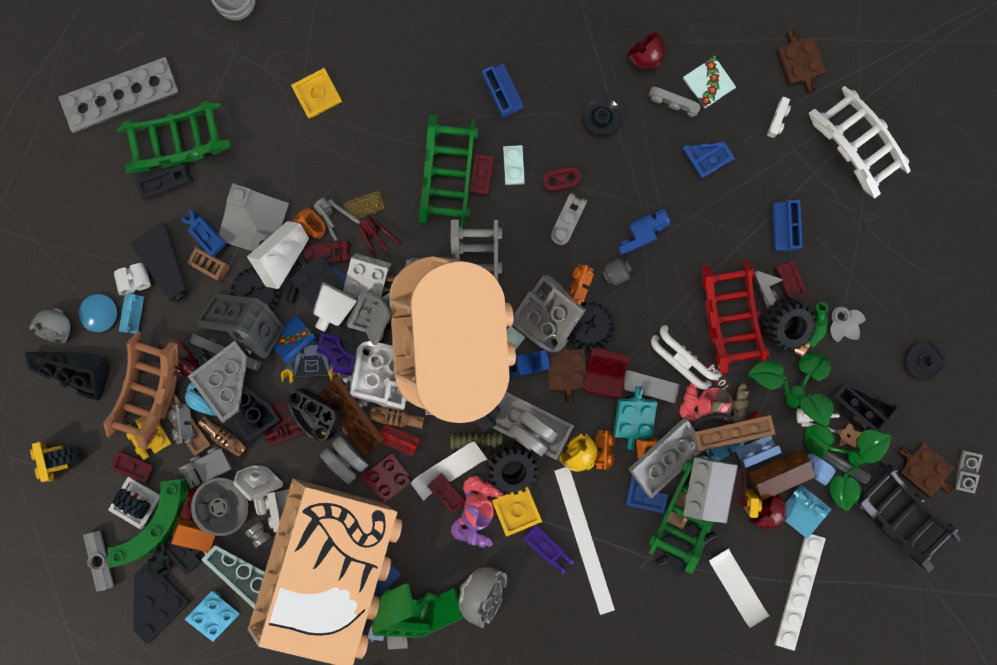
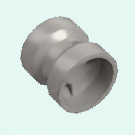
[245,521,272,548]

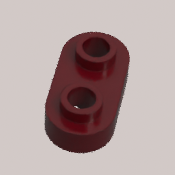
[543,167,581,191]

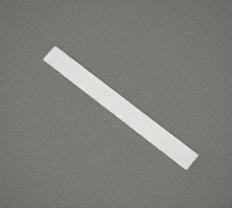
[554,467,615,615]

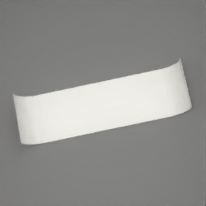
[411,442,488,501]
[709,549,770,628]

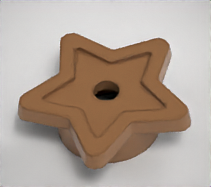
[836,423,861,447]

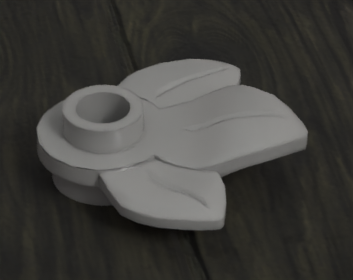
[830,307,866,342]

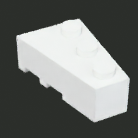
[247,221,309,289]

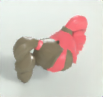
[679,382,749,424]

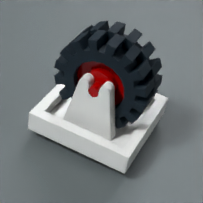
[108,477,160,530]

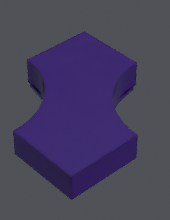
[317,333,356,376]

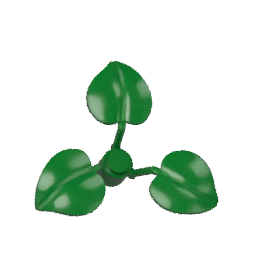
[748,353,834,427]
[805,425,892,511]

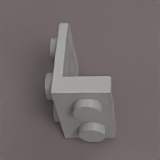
[346,290,391,345]

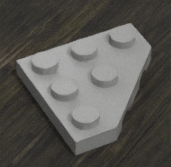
[188,341,247,423]

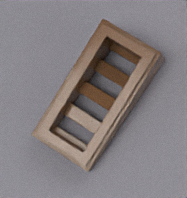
[187,247,231,283]

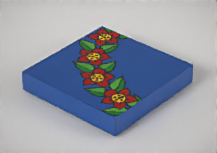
[274,314,315,363]

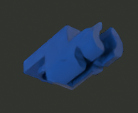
[617,208,670,256]

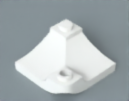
[349,341,406,411]

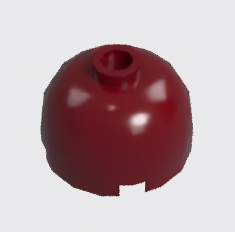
[627,32,665,69]
[750,494,787,530]

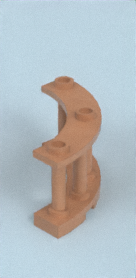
[103,331,178,450]

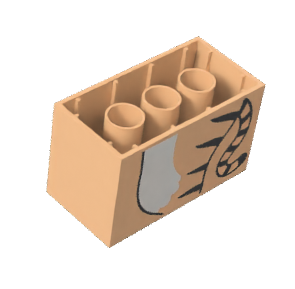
[248,478,402,665]

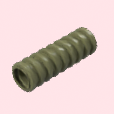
[450,433,503,450]

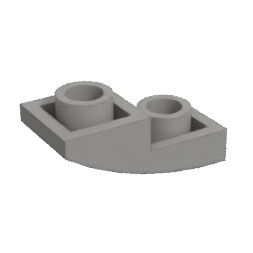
[955,449,983,493]

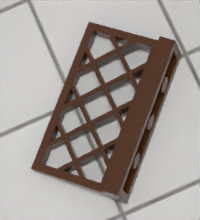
[318,376,384,457]

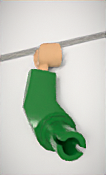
[795,302,828,356]

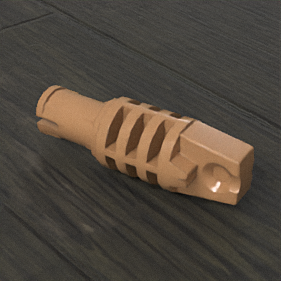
[370,406,424,429]
[198,415,246,457]

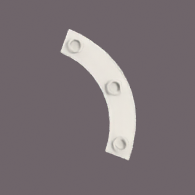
[809,86,911,198]

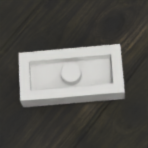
[767,97,791,138]

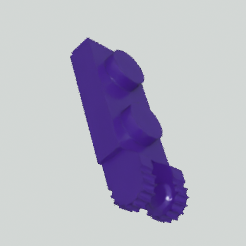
[522,525,574,574]

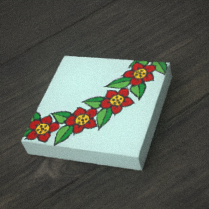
[683,56,736,109]

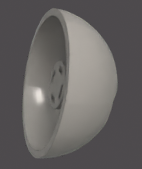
[191,478,248,536]

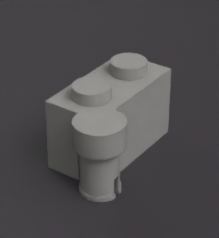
[179,446,234,489]

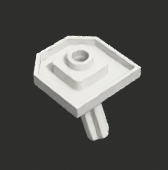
[234,465,283,515]

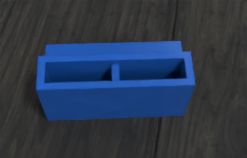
[482,64,524,118]
[772,200,803,251]

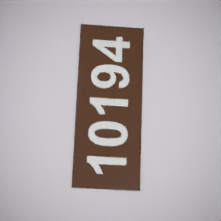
[705,360,734,392]

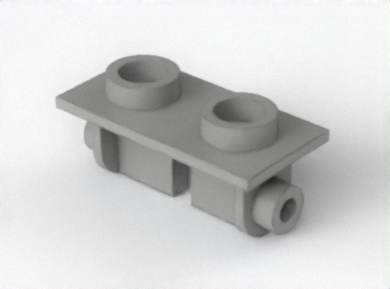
[170,404,193,444]

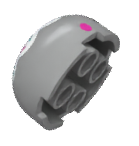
[459,567,507,628]

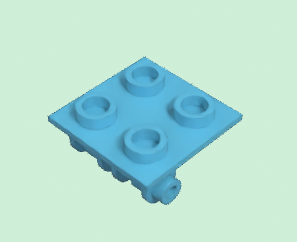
[785,485,831,539]
[185,591,240,642]

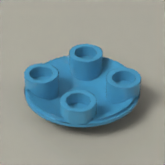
[79,294,118,332]

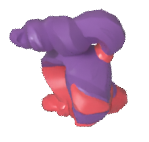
[451,475,504,548]

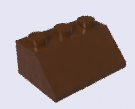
[747,449,815,501]

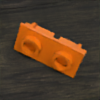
[566,264,594,305]
[595,430,615,469]

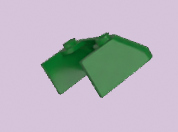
[371,584,464,638]

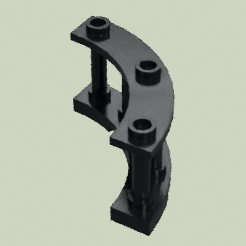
[856,462,961,573]

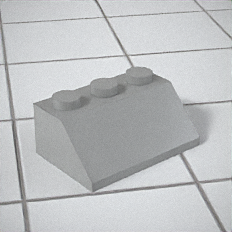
[683,457,738,523]

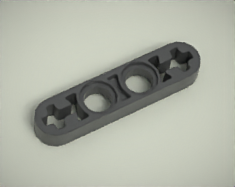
[189,333,262,372]

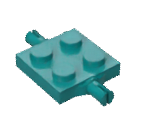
[613,386,657,450]

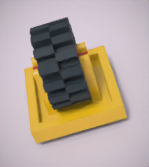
[30,442,80,482]

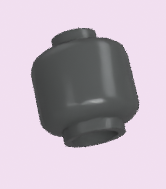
[602,257,632,286]

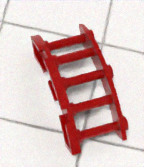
[702,259,769,373]

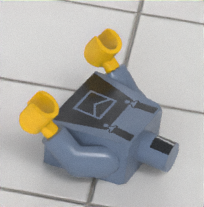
[281,333,342,383]

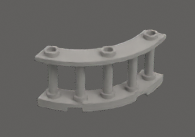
[450,220,502,281]

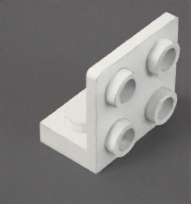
[343,253,392,298]

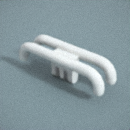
[651,325,721,390]

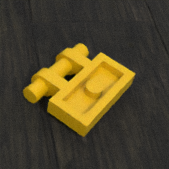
[126,416,173,461]

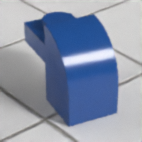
[509,350,550,378]

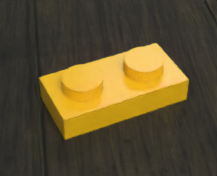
[744,489,762,518]

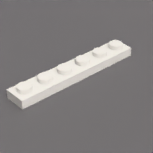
[775,534,826,651]

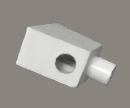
[313,282,357,332]

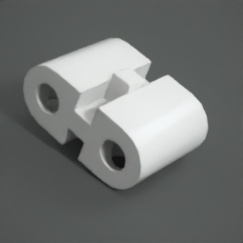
[114,263,151,295]

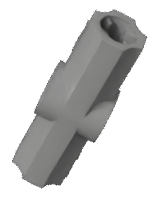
[83,530,114,592]

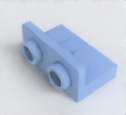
[735,436,782,468]

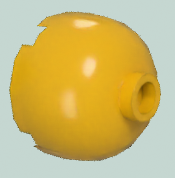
[559,434,598,472]

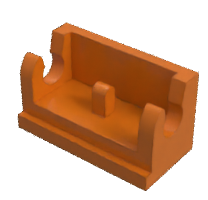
[171,516,215,552]

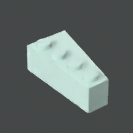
[202,545,265,608]

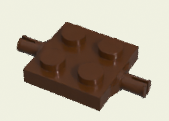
[777,29,826,93]
[547,338,586,403]
[898,443,954,497]

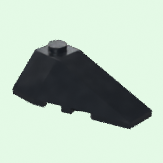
[25,352,107,401]

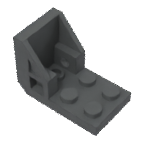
[196,293,285,358]

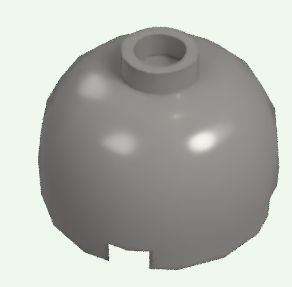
[29,308,71,343]

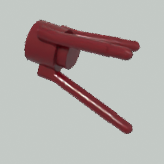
[359,217,401,257]
[156,339,199,377]

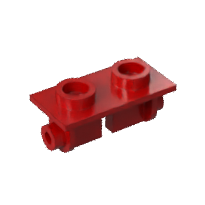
[380,424,420,456]

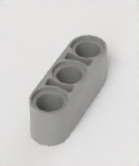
[623,370,680,403]

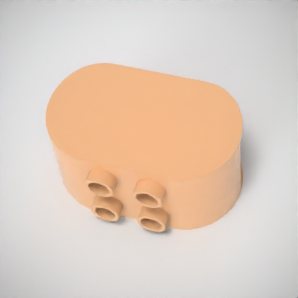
[390,256,516,423]

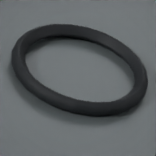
[693,413,734,432]

